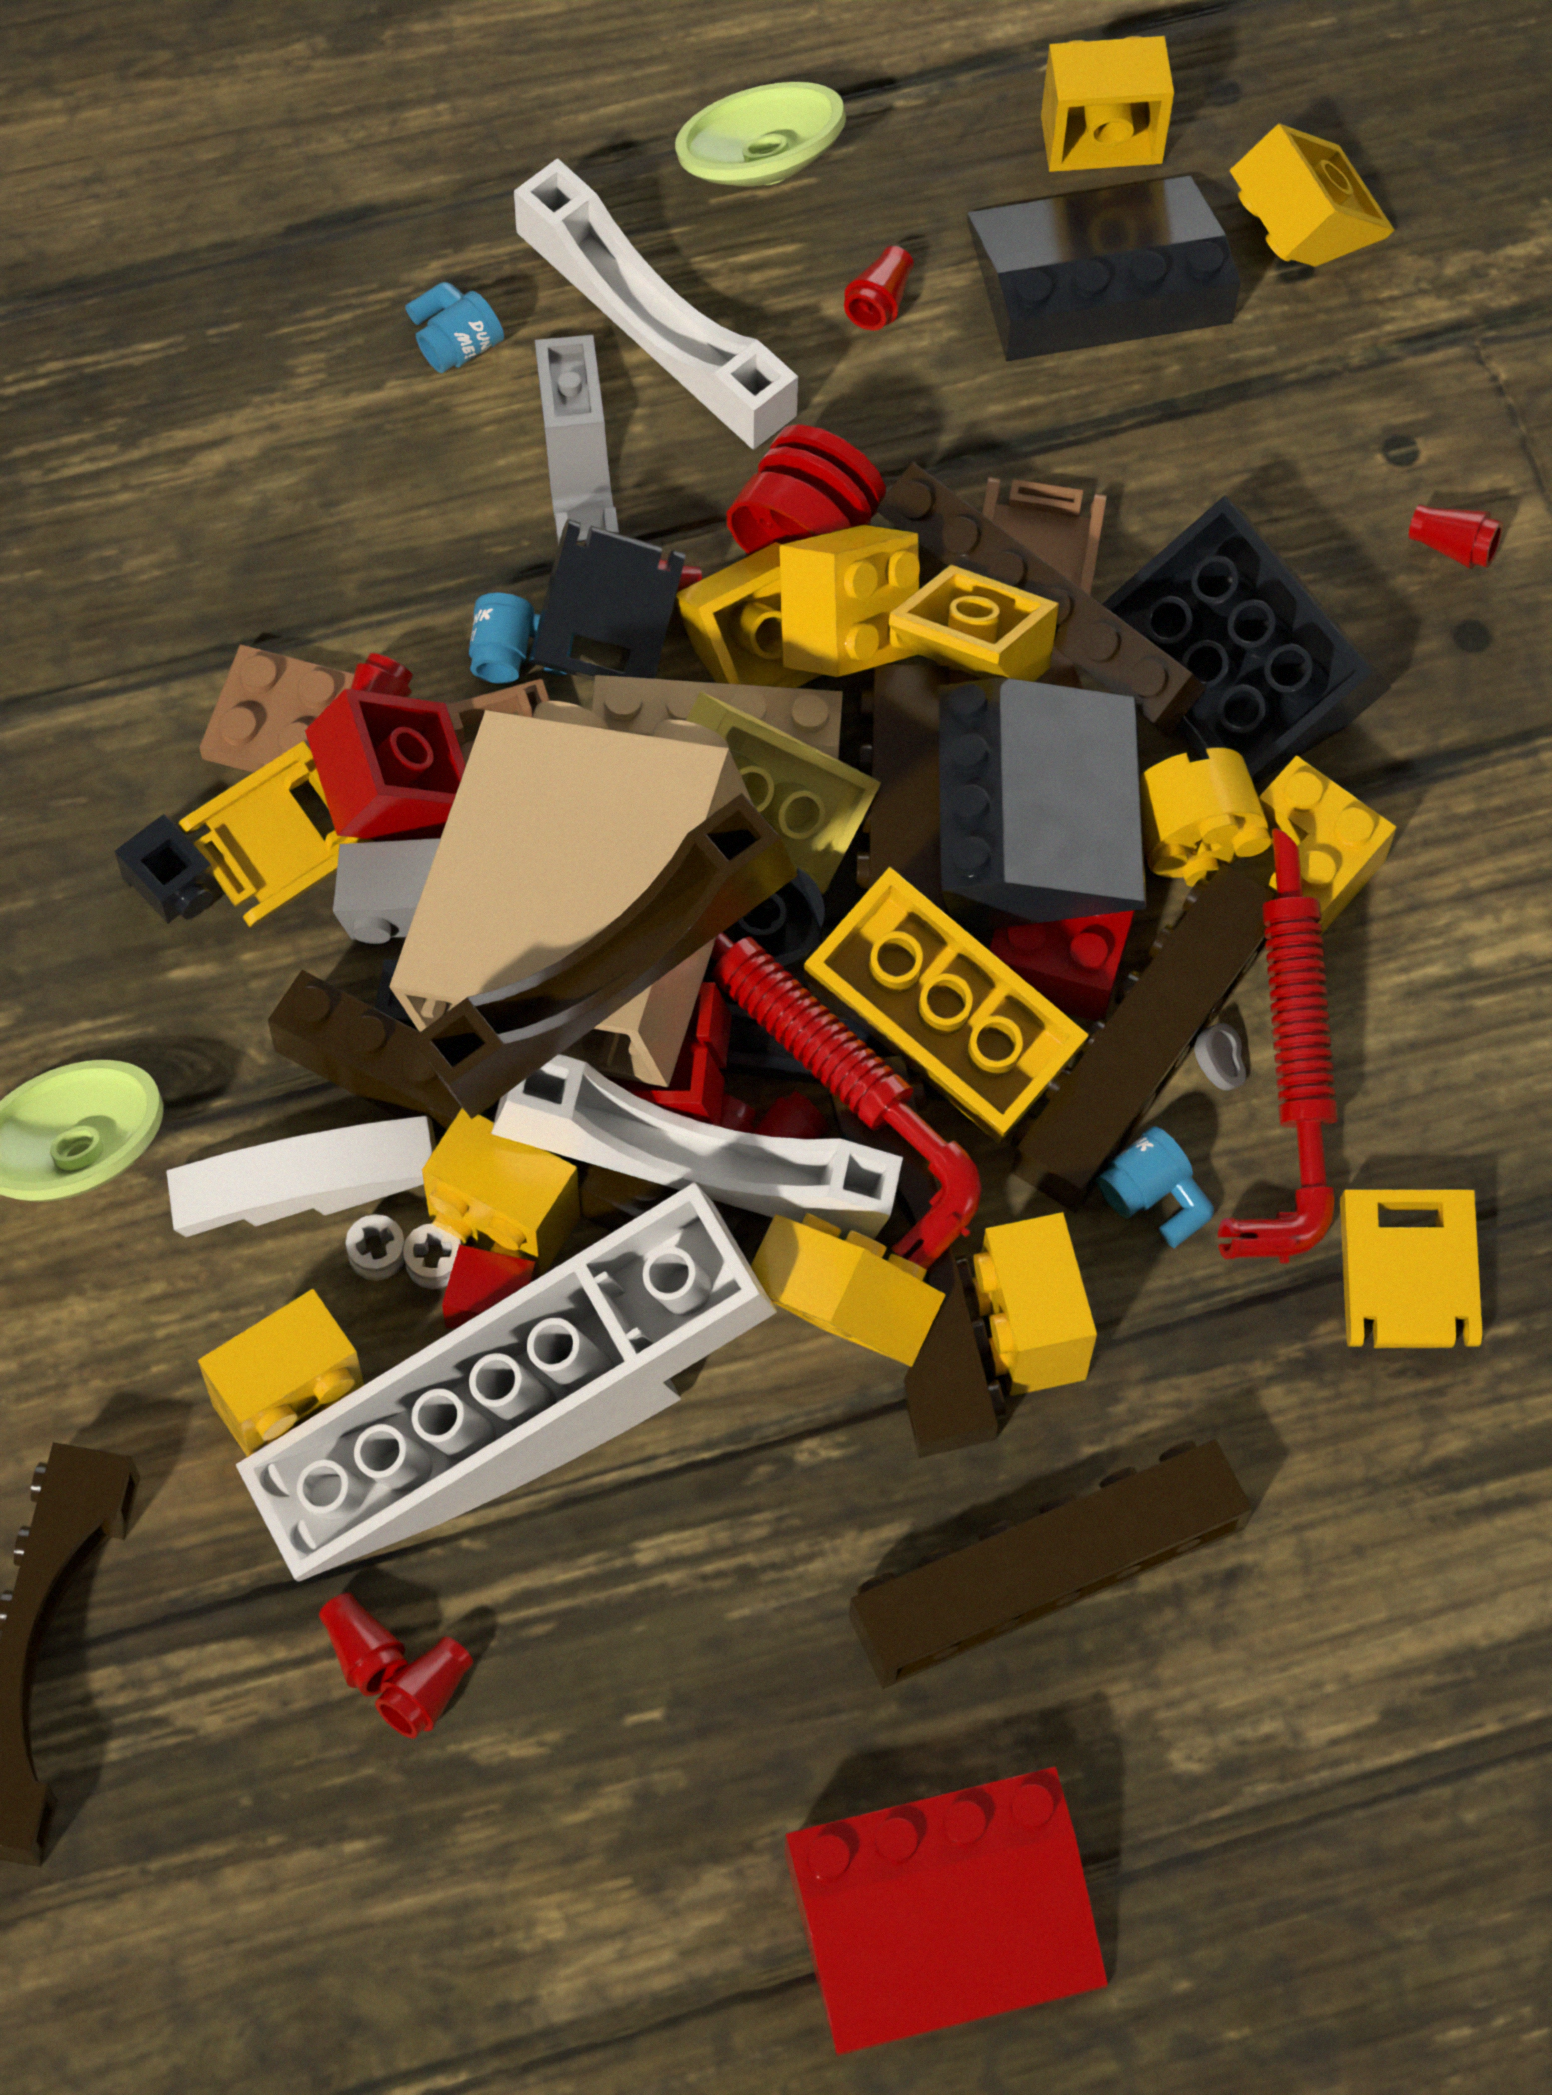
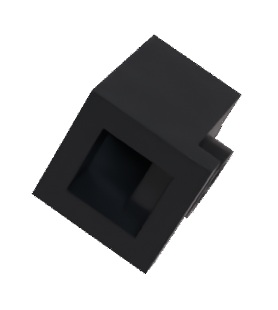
[114,814,217,924]

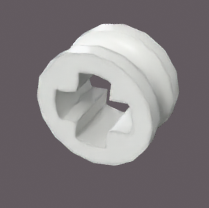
[345,1214,405,1281]
[403,1223,461,1289]

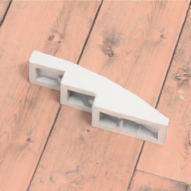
[167,1116,436,1237]

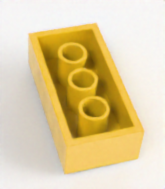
[803,867,1089,1144]

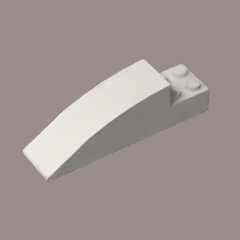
[236,1182,777,1581]

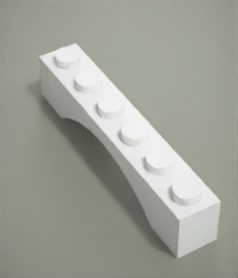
[514,158,798,450]
[491,1054,903,1240]

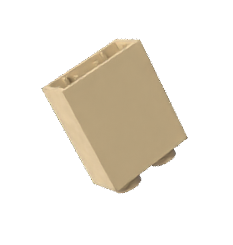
[389,701,754,1087]

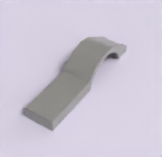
[535,335,619,545]

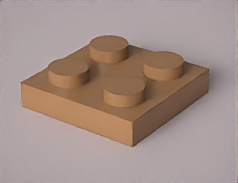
[199,644,354,789]

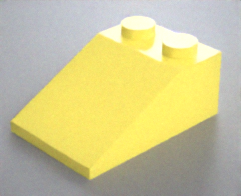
[686,691,881,894]

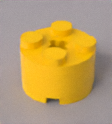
[1140,748,1271,887]

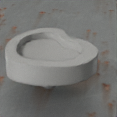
[1194,1023,1246,1090]

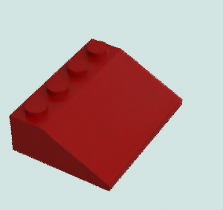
[784,1766,1108,2056]

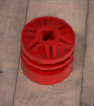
[727,424,886,556]

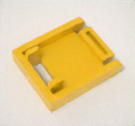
[178,740,374,928]
[1340,1190,1482,1348]

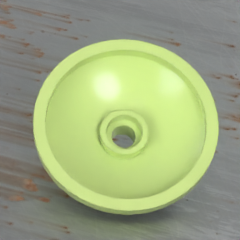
[675,82,846,187]
[0,1060,163,1202]

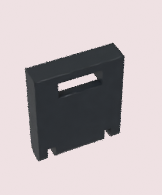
[529,519,685,681]

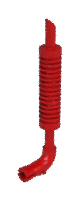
[1218,828,1338,1264]
[710,932,982,1270]

